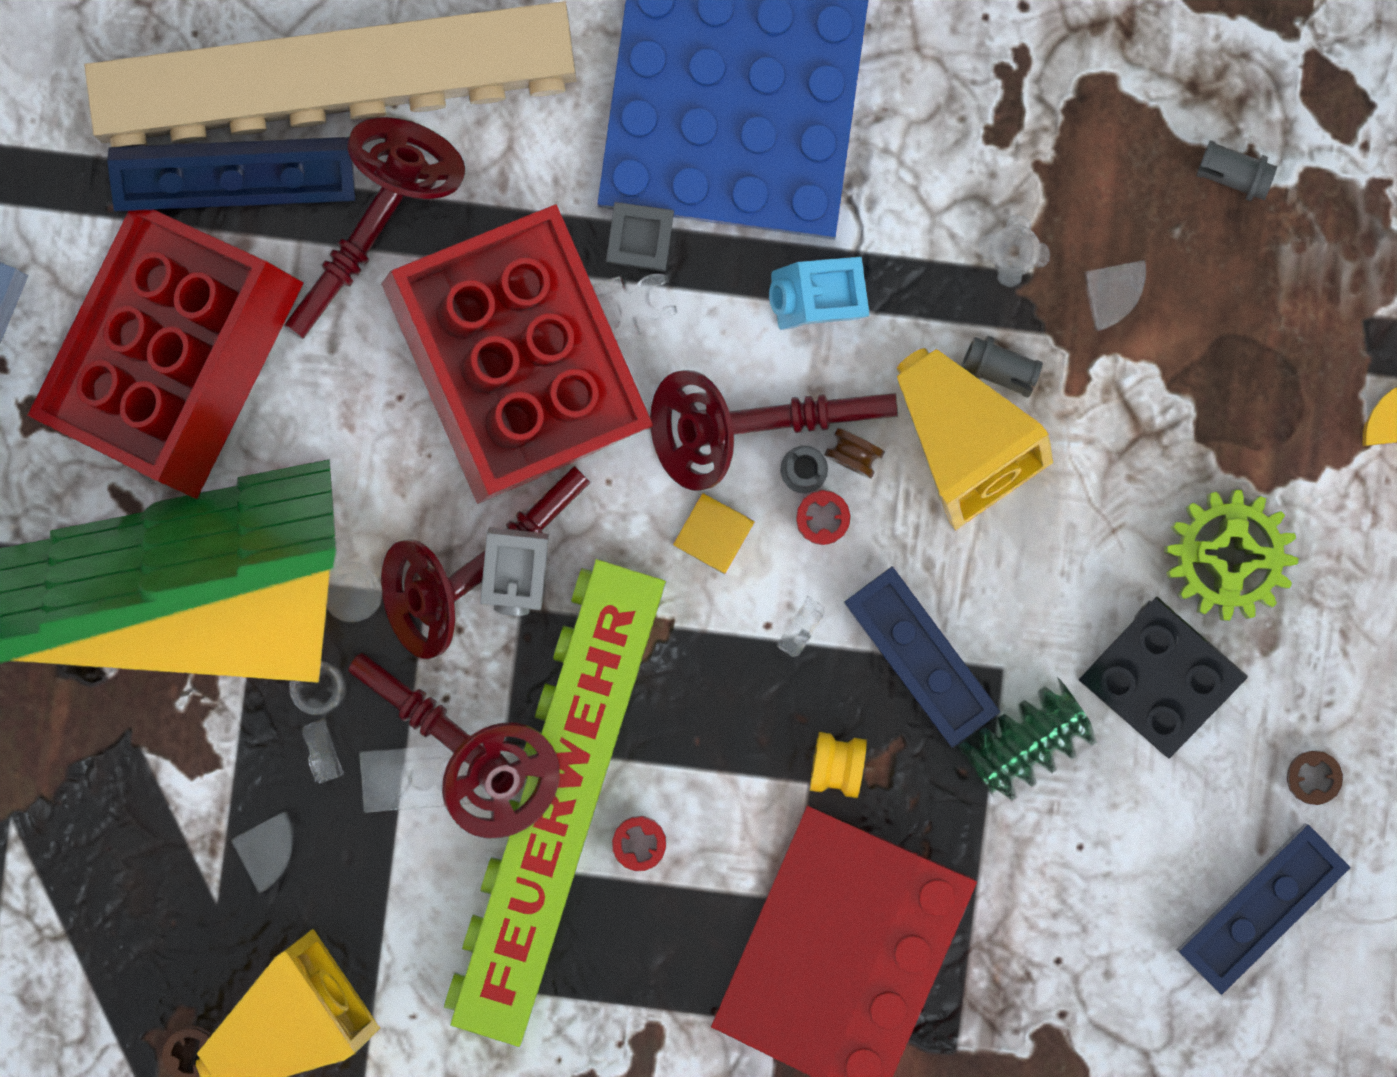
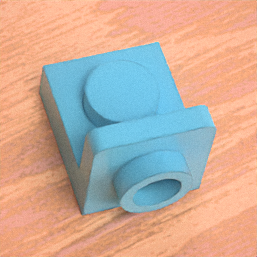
[769,257,870,330]

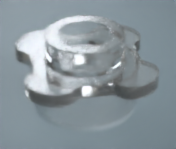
[978,215,1050,287]

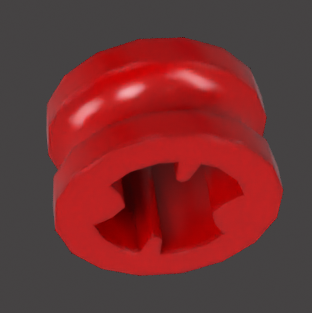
[796,490,851,545]
[612,816,666,871]

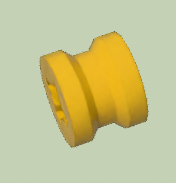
[809,732,867,798]

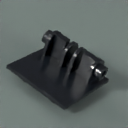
[1079,596,1248,759]

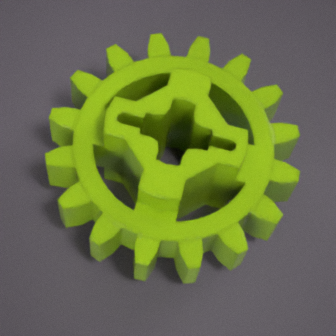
[1164,490,1299,621]

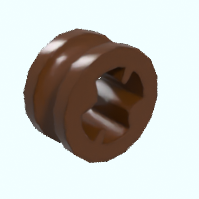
[824,428,885,479]
[1287,751,1343,805]
[162,1025,212,1077]

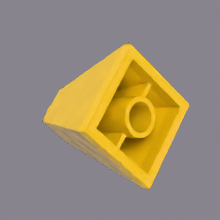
[897,348,1054,531]
[196,929,381,1077]

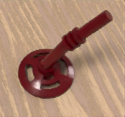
[284,117,465,339]
[650,370,898,491]
[381,466,591,659]
[348,653,560,839]

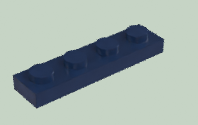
[107,137,355,211]

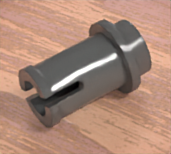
[1196,140,1278,201]
[962,336,1043,398]
[780,445,828,494]

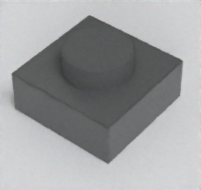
[606,202,674,272]

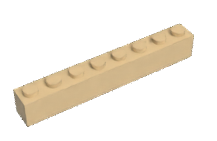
[84,1,577,147]

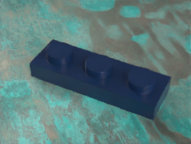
[843,566,1000,748]
[1176,823,1351,995]

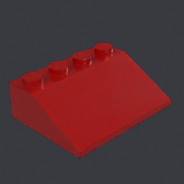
[381,204,653,504]
[27,210,304,499]
[711,805,977,1077]

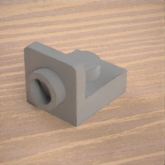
[480,527,549,616]

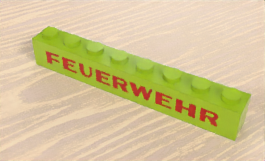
[444,559,666,1047]

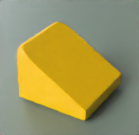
[673,493,755,575]

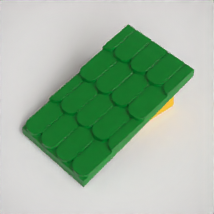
[0,459,336,682]

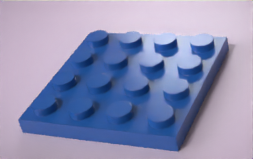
[597,0,868,240]

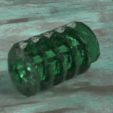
[958,678,1097,801]

